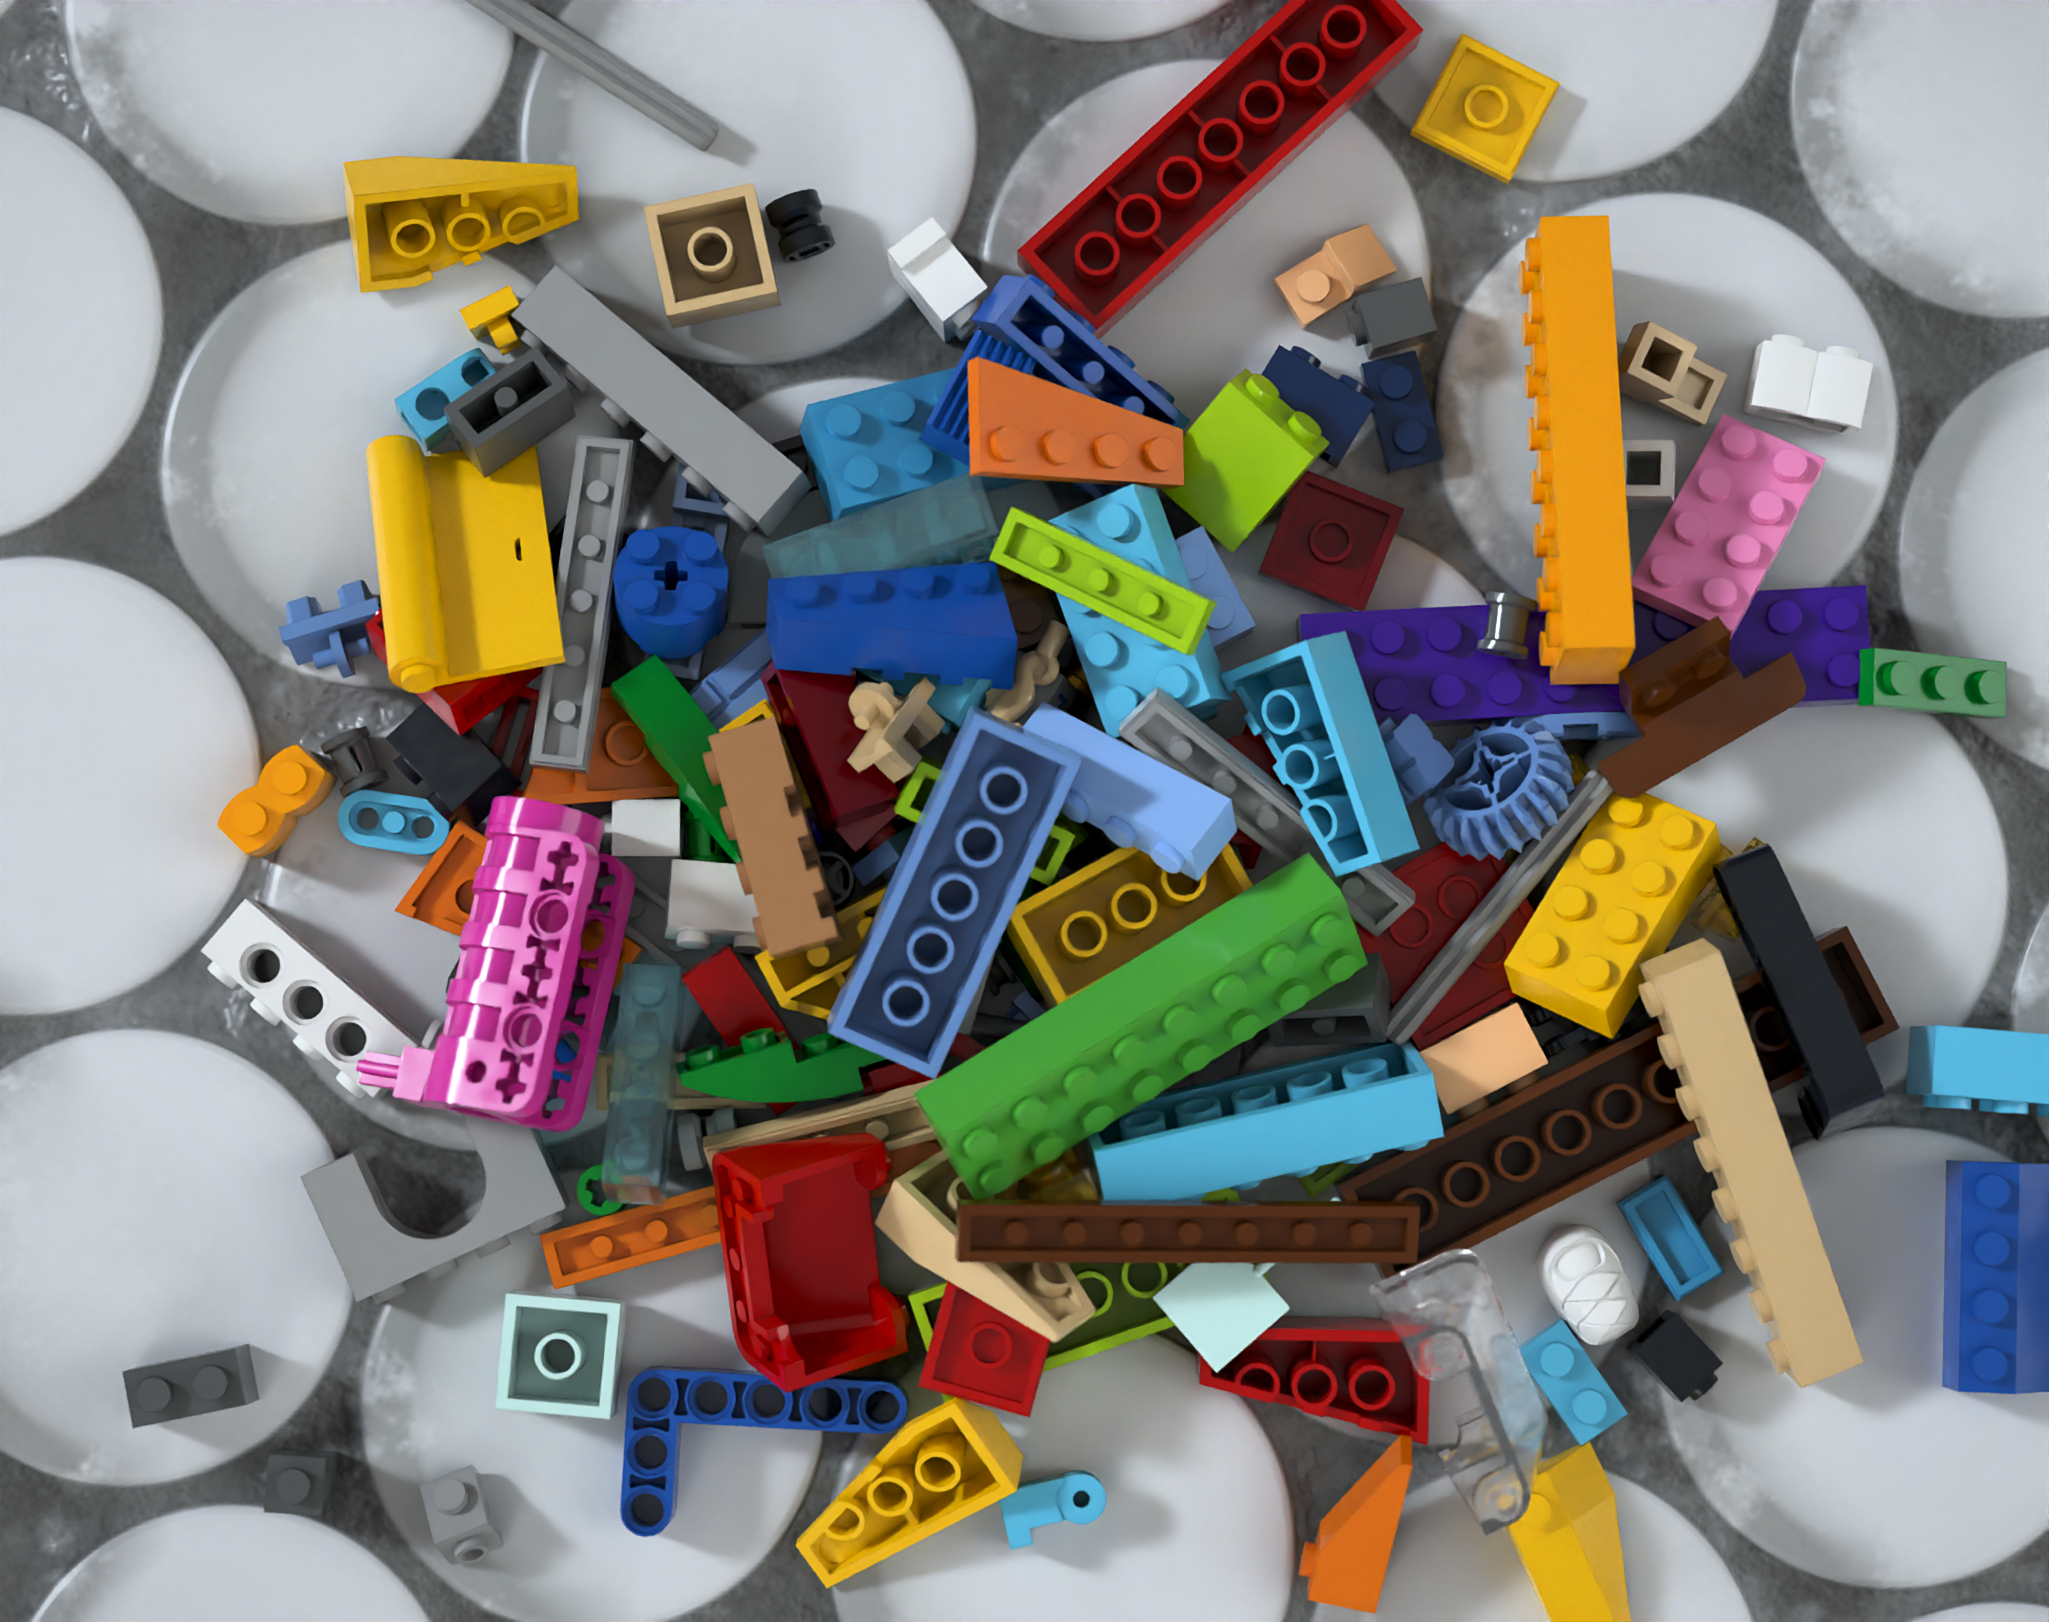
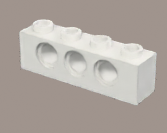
[201,899,422,1099]

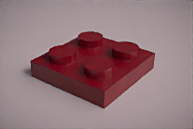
[1258,470,1404,611]

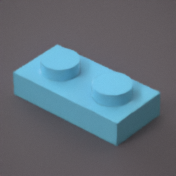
[1514,1318,1628,1446]

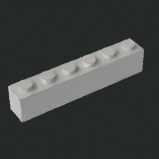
[511,265,813,537]

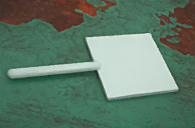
[1152,1197,1342,1373]

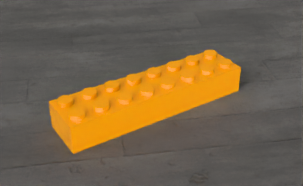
[1519,215,1635,685]

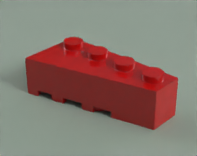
[1196,1316,1431,1445]

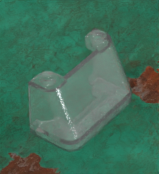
[1368,1248,1549,1536]

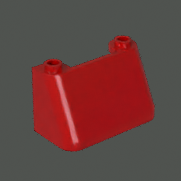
[712,1132,910,1393]

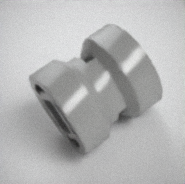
[676,1106,739,1171]

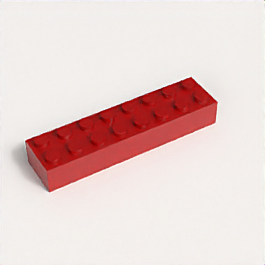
[1017,0,1424,339]

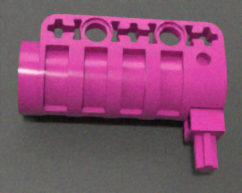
[356,796,635,1132]

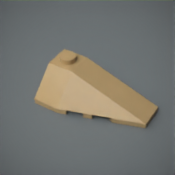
[875,1149,1096,1343]

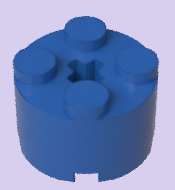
[614,526,729,659]

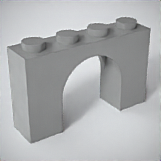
[300,1114,571,1305]

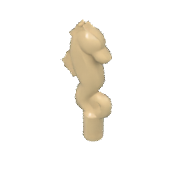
[985,620,1070,728]

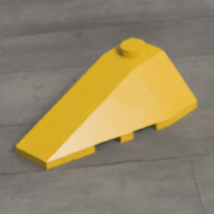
[343,156,579,293]
[795,1397,1024,1588]
[1486,1441,1631,1622]

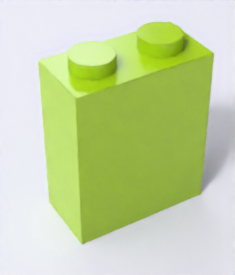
[1160,368,1330,553]

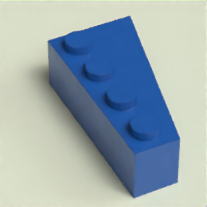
[766,562,1018,690]

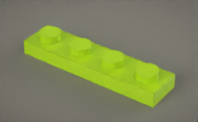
[989,507,1217,655]

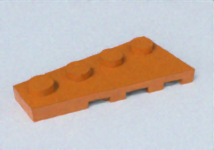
[968,357,1184,489]
[394,819,645,995]

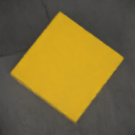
[1410,33,1561,185]

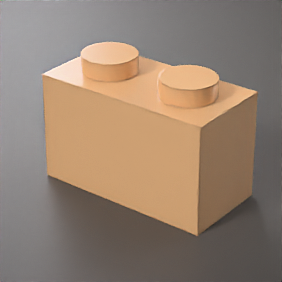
[1418,1002,1549,1120]

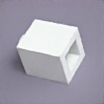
[602,799,685,859]

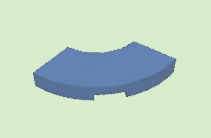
[1499,712,1641,741]

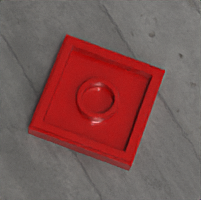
[918,1280,1051,1418]

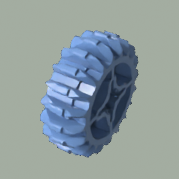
[1422,717,1575,861]

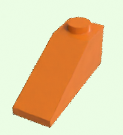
[1299,1435,1413,1614]

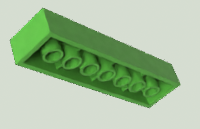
[914,852,1368,1199]

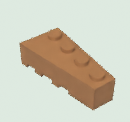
[703,716,844,960]

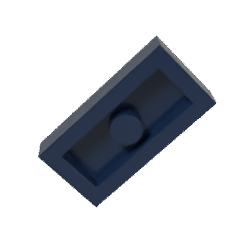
[1360,350,1444,474]

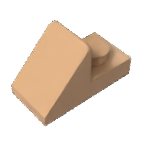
[1273,224,1397,329]

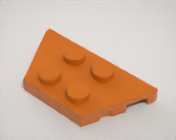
[521,687,679,806]

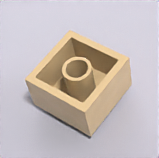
[643,183,781,329]

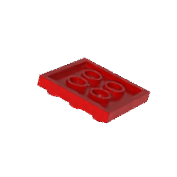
[1352,841,1535,1051]

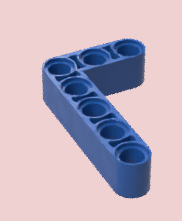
[620,1365,909,1537]

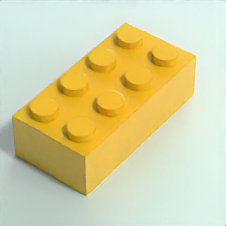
[1504,792,1722,1039]
[1005,842,1253,1010]

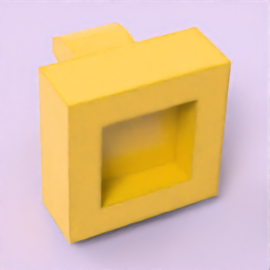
[459,285,523,355]

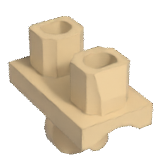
[847,676,945,783]

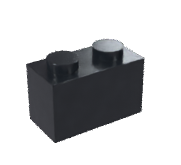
[386,702,523,830]

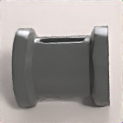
[1476,592,1537,659]
[320,726,390,798]

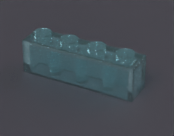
[762,472,1001,579]
[601,963,686,1206]

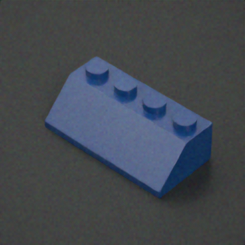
[1942,1160,2049,1394]

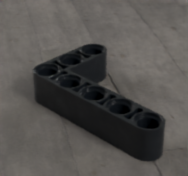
[1712,843,1884,1141]

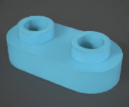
[337,790,453,856]

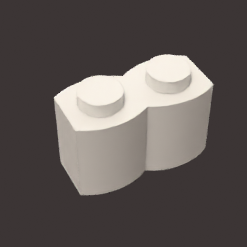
[1743,334,1873,436]

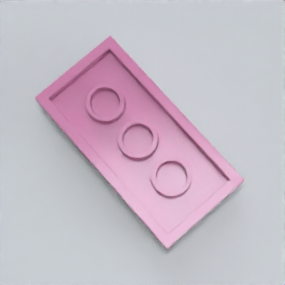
[1631,414,1826,641]

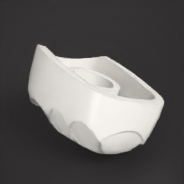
[1535,1224,1639,1345]

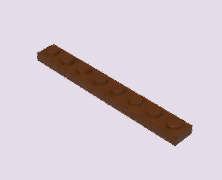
[955,1199,1420,1263]

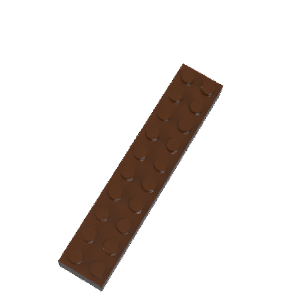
[1333,926,1900,1288]

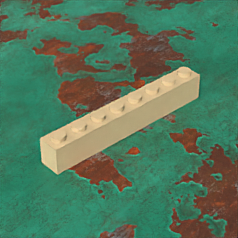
[1639,938,1864,1389]

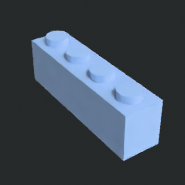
[1022,701,1237,881]

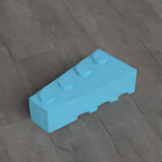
[1219,631,1420,877]

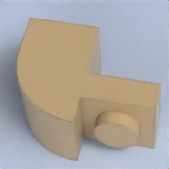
[1618,321,1727,427]

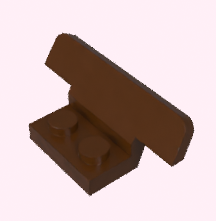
[1598,616,1806,798]

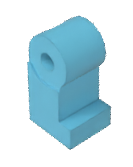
[394,348,498,453]
[999,1470,1106,1549]

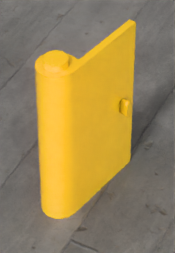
[366,435,566,693]

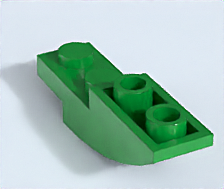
[674,1028,887,1103]

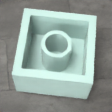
[495,1290,627,1419]

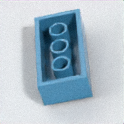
[799,367,1032,532]

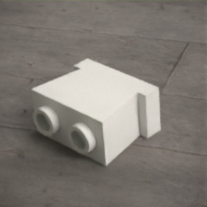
[887,216,988,343]

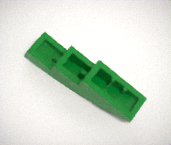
[610,654,743,863]

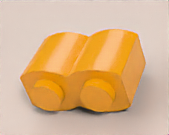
[217,744,337,858]

